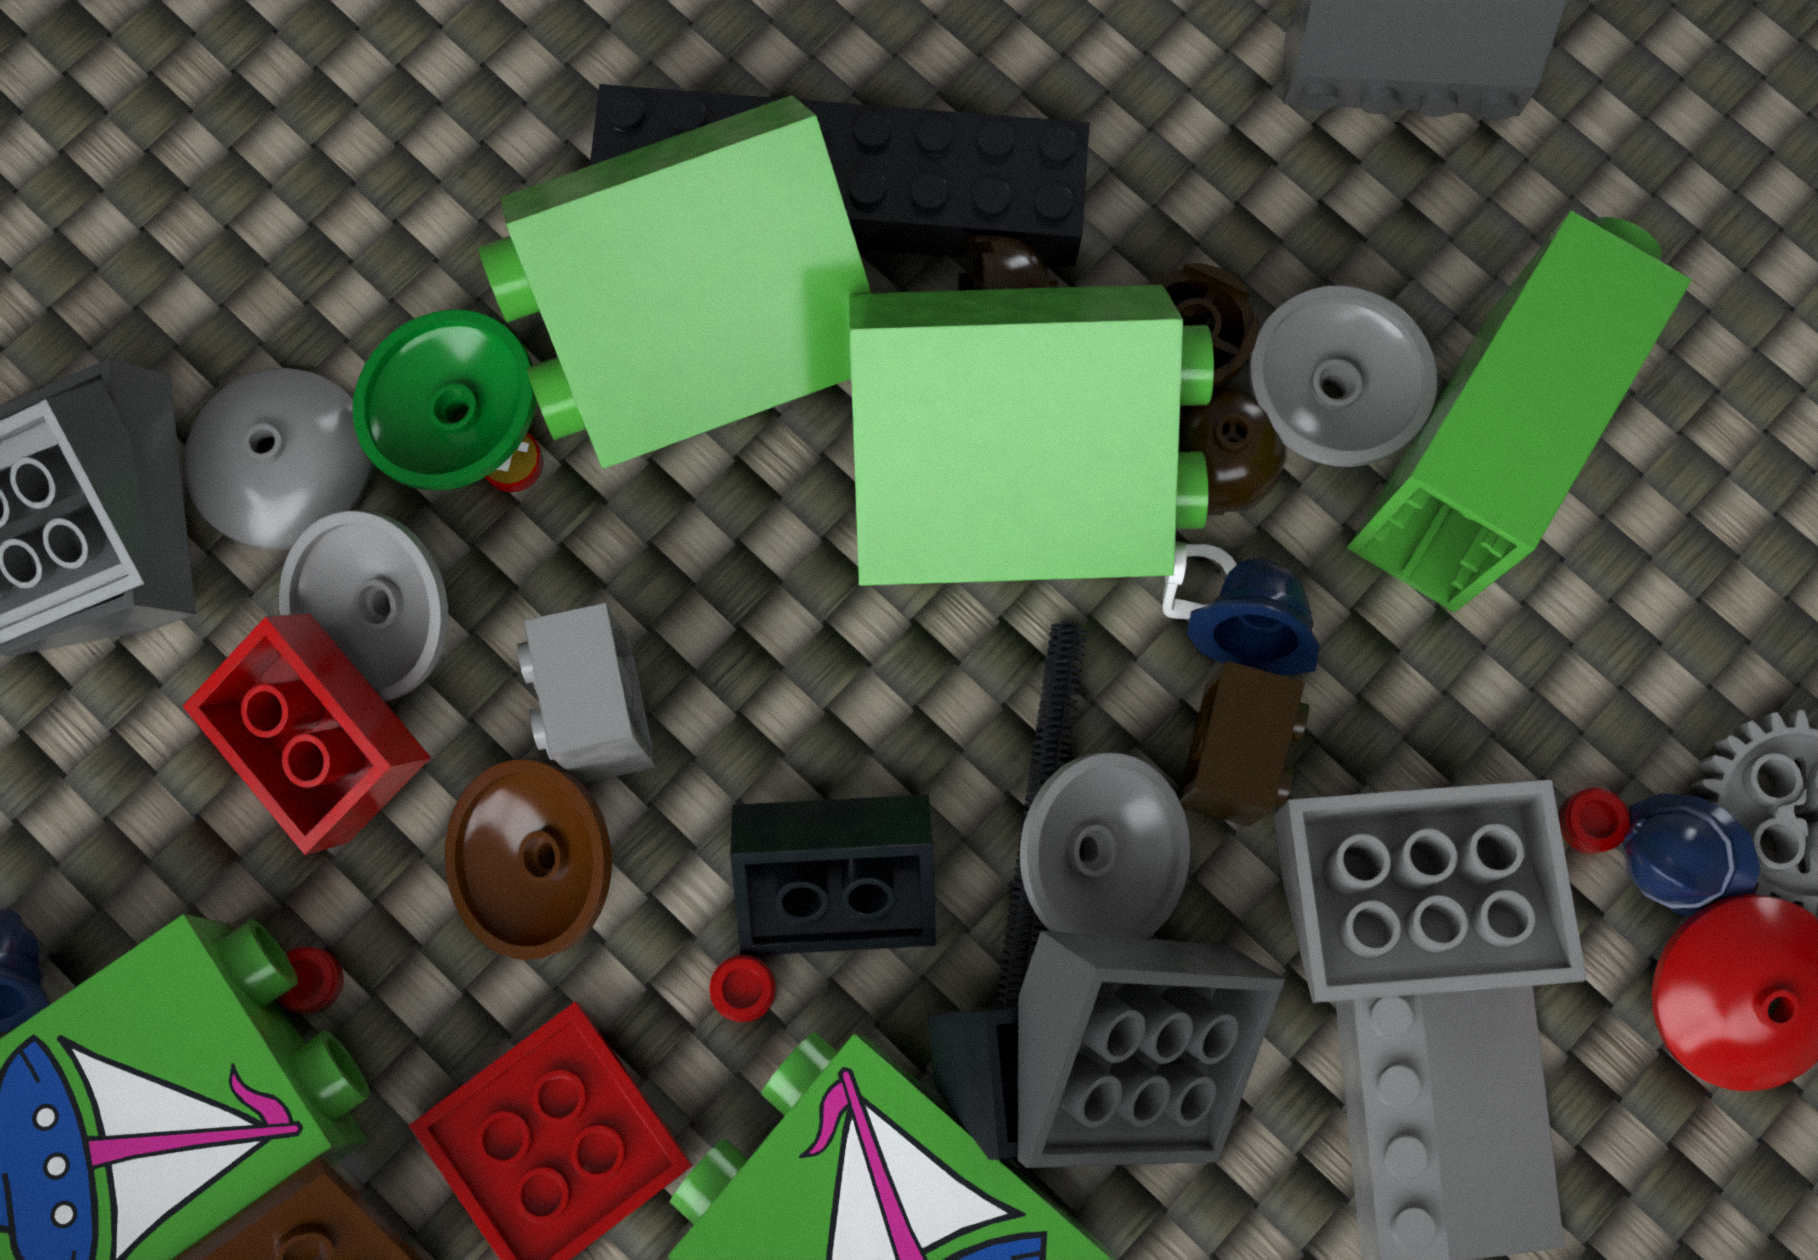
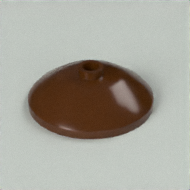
[445,759,612,960]

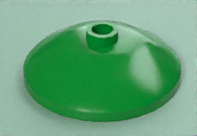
[352,309,537,491]

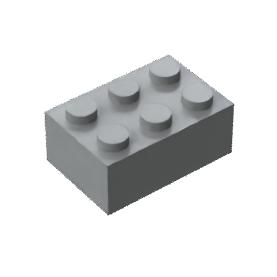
[517,603,657,783]

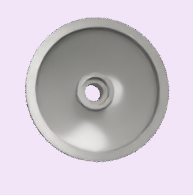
[1248,286,1437,467]
[184,368,374,550]
[279,510,448,702]
[1020,753,1190,939]

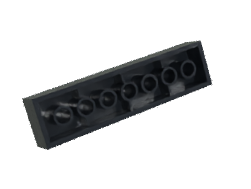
[589,84,1090,266]

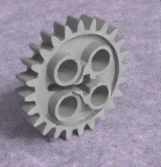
[1691,710,1818,915]

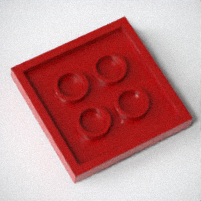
[408,1001,694,1260]

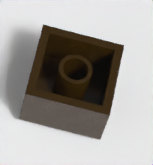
[1177,660,1309,827]

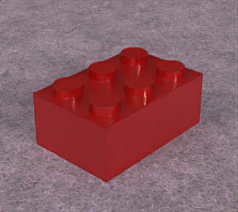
[182,613,431,855]

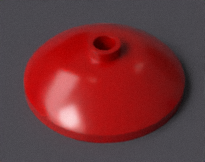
[1652,894,1818,1091]

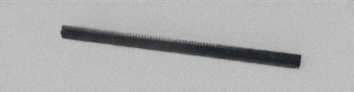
[994,621,1088,1160]

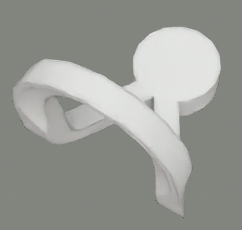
[1163,541,1237,619]

